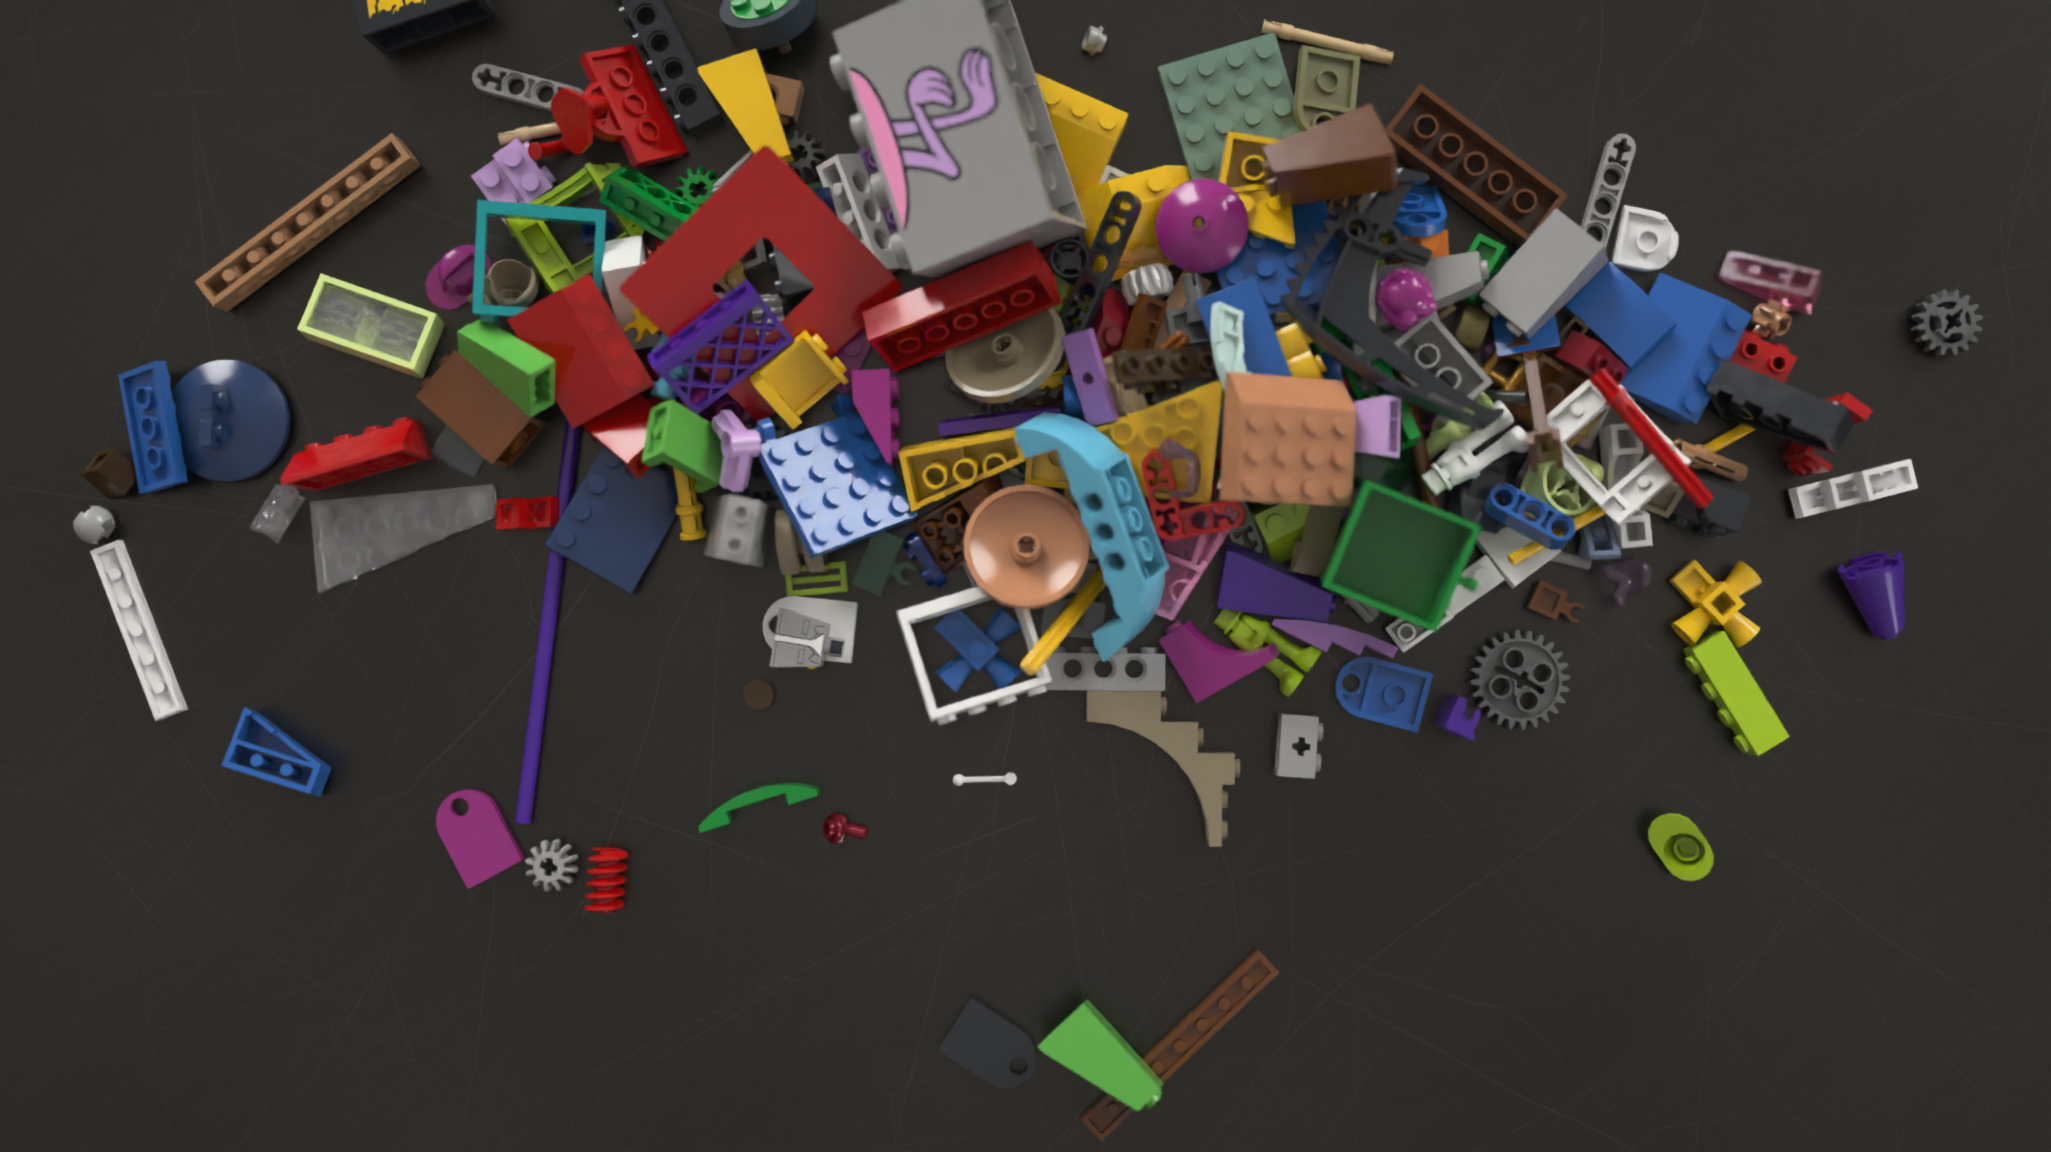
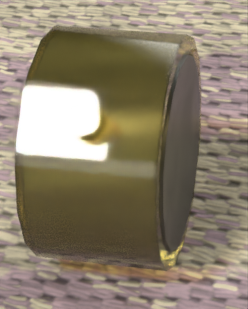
[1451,303,1491,354]

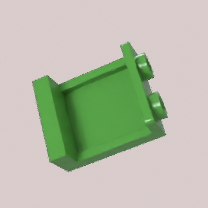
[642,399,723,493]

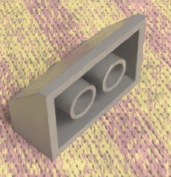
[1394,313,1493,424]

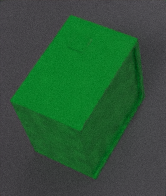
[1318,479,1481,633]

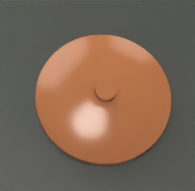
[964,485,1090,609]

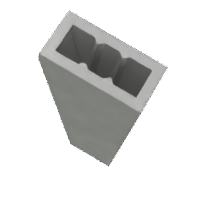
[1376,251,1489,334]

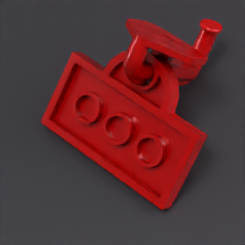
[528,44,688,169]

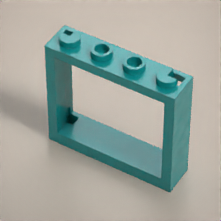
[472,200,607,323]

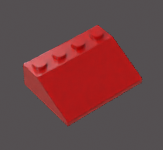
[508,274,654,428]
[280,417,432,491]

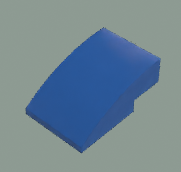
[1562,261,1677,369]

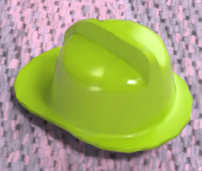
[1648,813,1714,881]

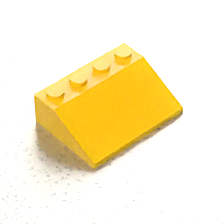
[1035,73,1128,195]

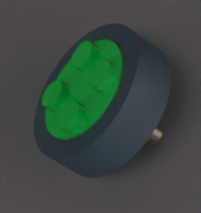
[720,0,816,54]

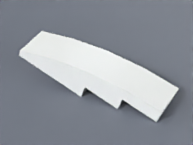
[1788,459,1918,519]

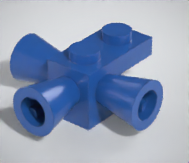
[934,606,1021,693]

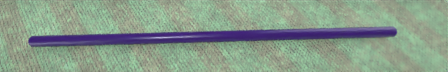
[515,418,581,824]

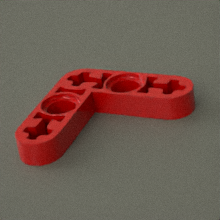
[1141,450,1246,541]

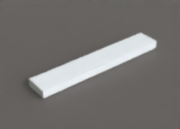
[90,540,188,721]

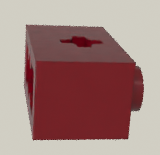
[1555,330,1629,385]

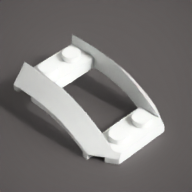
[1546,377,1691,525]

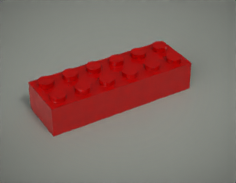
[862,241,1062,372]

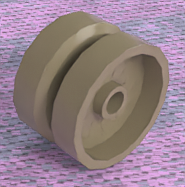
[775,508,828,575]

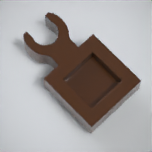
[1525,580,1585,623]

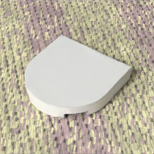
[1610,205,1679,273]

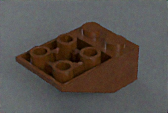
[911,474,1005,575]

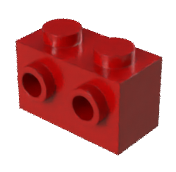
[1729,329,1798,383]

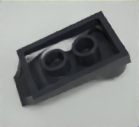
[1447,429,1525,534]

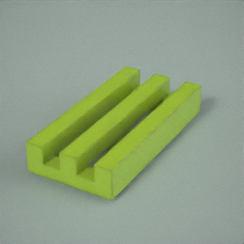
[785,561,849,597]

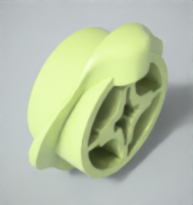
[1520,453,1604,520]

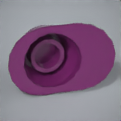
[425,245,492,310]

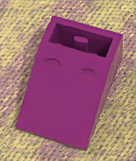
[852,369,901,468]

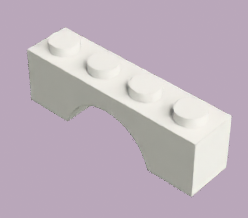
[1599,423,1653,549]

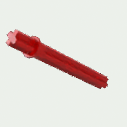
[1589,368,1713,508]

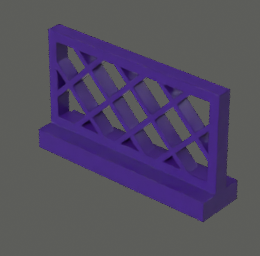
[647,280,794,414]

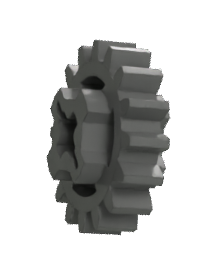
[1911,289,1983,357]

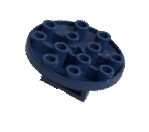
[172,360,290,482]

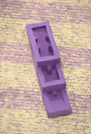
[1269,619,1398,659]

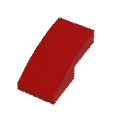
[496,496,559,530]

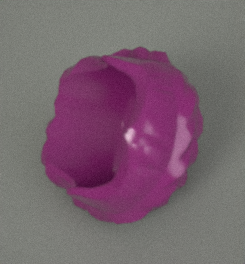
[1375,267,1437,331]

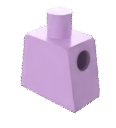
[1352,395,1401,458]

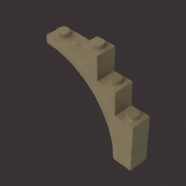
[1086,690,1240,847]

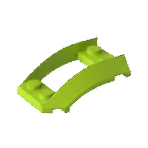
[504,162,645,294]

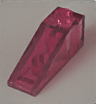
[1719,250,1822,315]

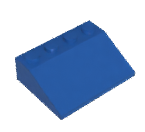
[1616,273,1752,425]

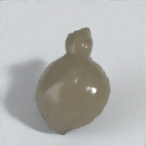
[466,259,540,308]

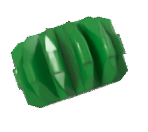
[674,166,720,208]

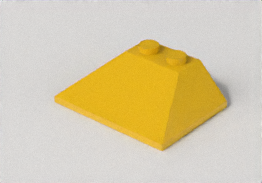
[1076,165,1203,282]

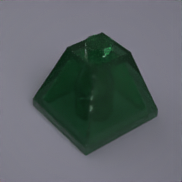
[1353,440,1417,493]

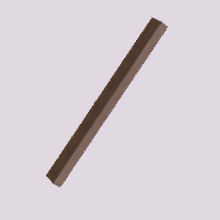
[1080,949,1280,1142]

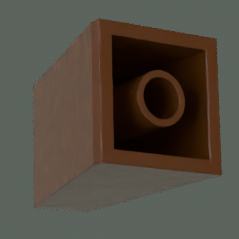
[1261,103,1399,207]
[415,350,546,470]

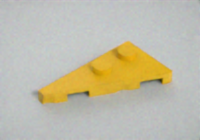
[1237,190,1295,249]

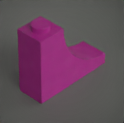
[1159,620,1280,703]

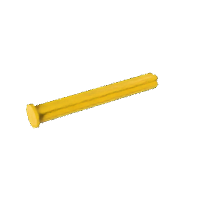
[1021,561,1106,675]

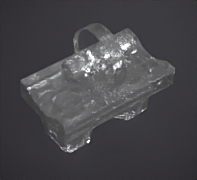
[250,484,305,543]

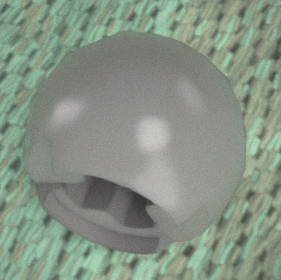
[73,506,115,544]

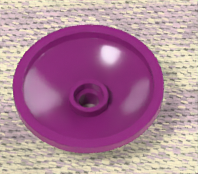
[1155,179,1249,273]

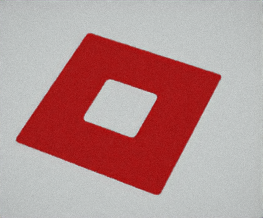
[620,145,902,421]

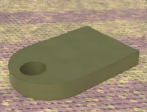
[1293,45,1361,132]

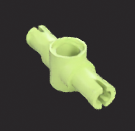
[1425,391,1493,461]

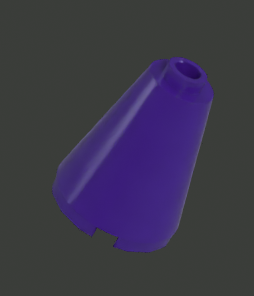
[1838,551,1905,640]

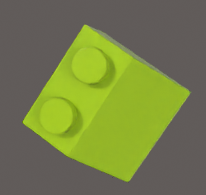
[1250,503,1310,563]

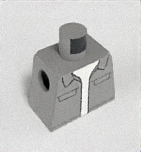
[770,608,845,667]

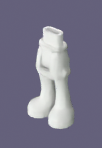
[1421,400,1529,496]

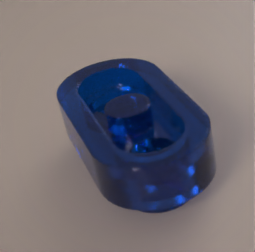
[903,531,948,588]

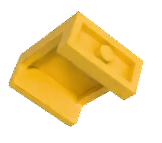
[749,329,849,430]

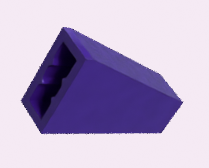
[1216,540,1337,623]

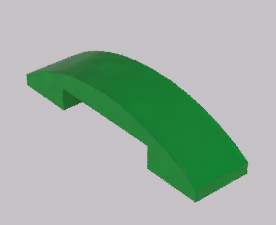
[698,783,821,833]

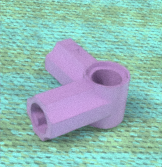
[711,410,761,492]

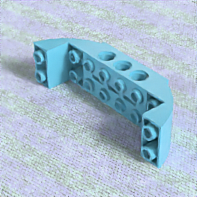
[1014,412,1170,662]

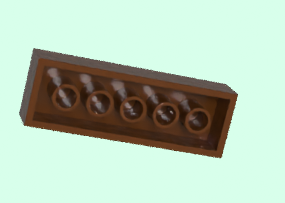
[1385,83,1568,249]

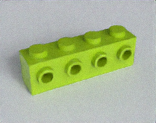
[1683,631,1790,756]

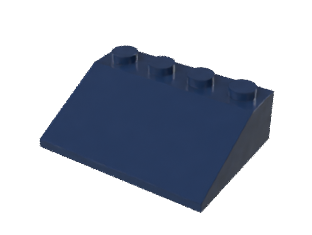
[545,446,679,595]

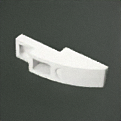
[1385,554,1505,653]

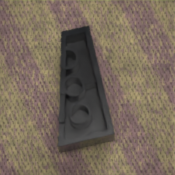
[1706,359,1854,455]

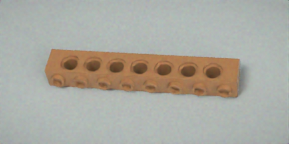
[195,133,421,312]

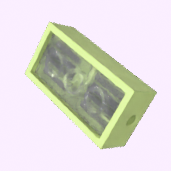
[297,274,445,379]

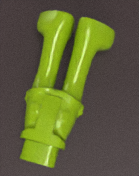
[1213,609,1322,698]

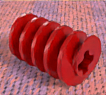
[584,847,628,913]

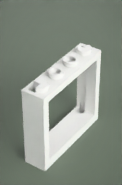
[897,587,1052,725]

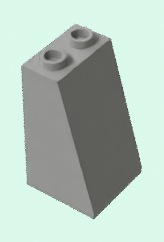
[1479,208,1608,339]
[703,495,775,567]

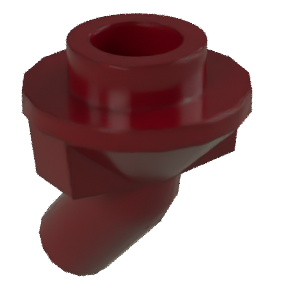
[822,813,868,844]

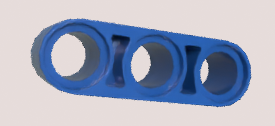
[1484,483,1575,550]

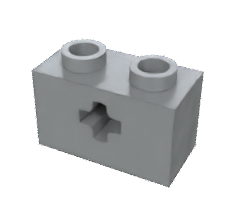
[1274,713,1323,779]

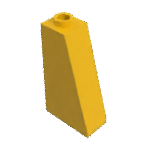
[697,48,794,166]

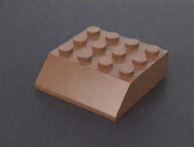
[1220,372,1356,506]

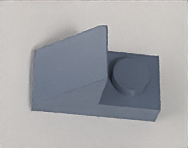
[1578,514,1621,560]

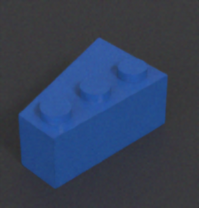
[221,707,332,797]

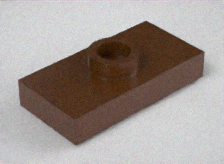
[1120,293,1168,351]

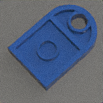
[1392,185,1447,237]
[1334,657,1433,733]

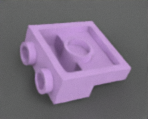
[471,138,557,225]

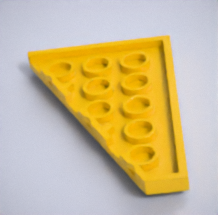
[1025,381,1223,503]

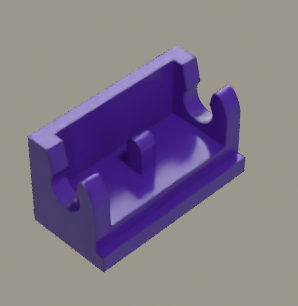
[1433,694,1481,741]

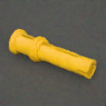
[673,467,707,540]

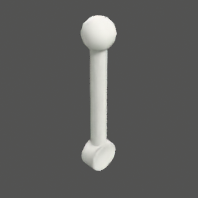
[953,772,1017,786]

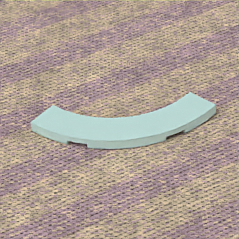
[1211,302,1251,391]

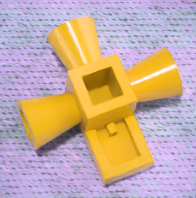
[1669,559,1762,648]

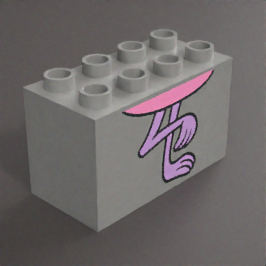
[830,0,1087,279]

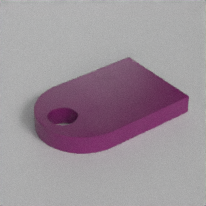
[436,789,525,889]

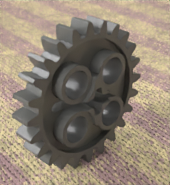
[1468,630,1570,730]

